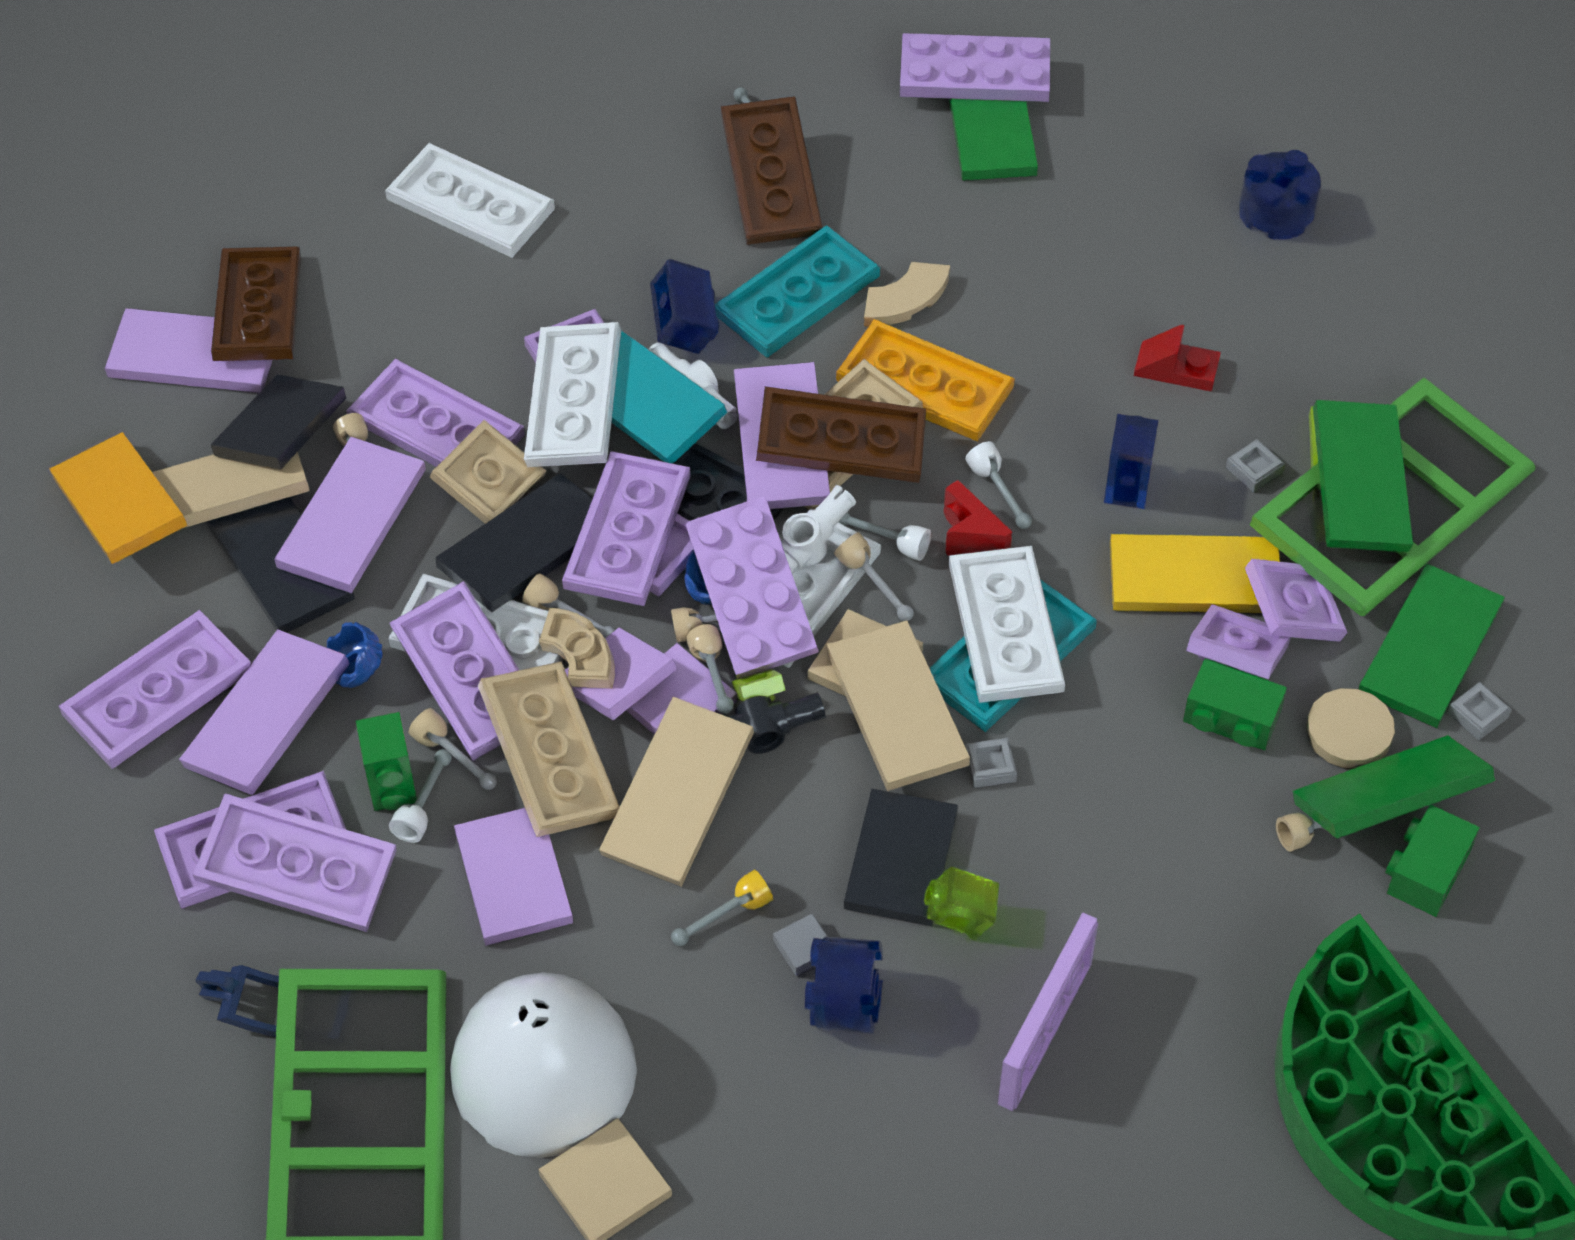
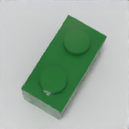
[1183,658,1287,751]
[356,712,417,811]
[1385,805,1480,917]

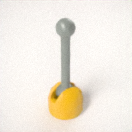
[671,869,773,946]

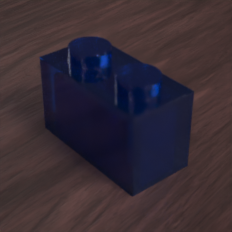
[650,259,719,354]
[1104,414,1159,509]

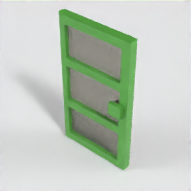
[1250,377,1535,616]
[266,969,446,1240]

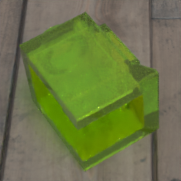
[924,866,1000,941]

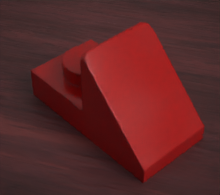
[1134,325,1221,392]
[944,480,1012,556]

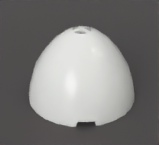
[450,972,637,1158]

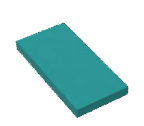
[713,225,880,358]
[611,330,727,464]
[929,579,1097,732]

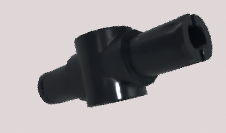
[730,692,826,754]

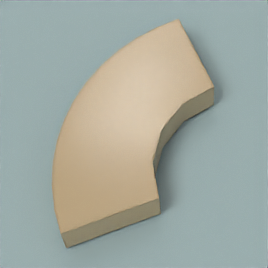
[864,262,950,326]
[539,608,615,689]

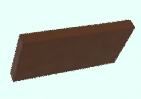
[721,96,823,245]
[211,246,301,361]
[756,386,926,483]

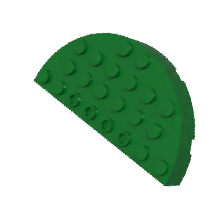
[1275,913,1575,1240]

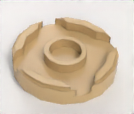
[1306,688,1395,768]

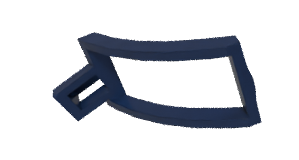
[195,965,356,1046]

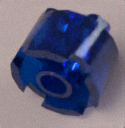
[1239,150,1321,239]
[805,936,883,1034]

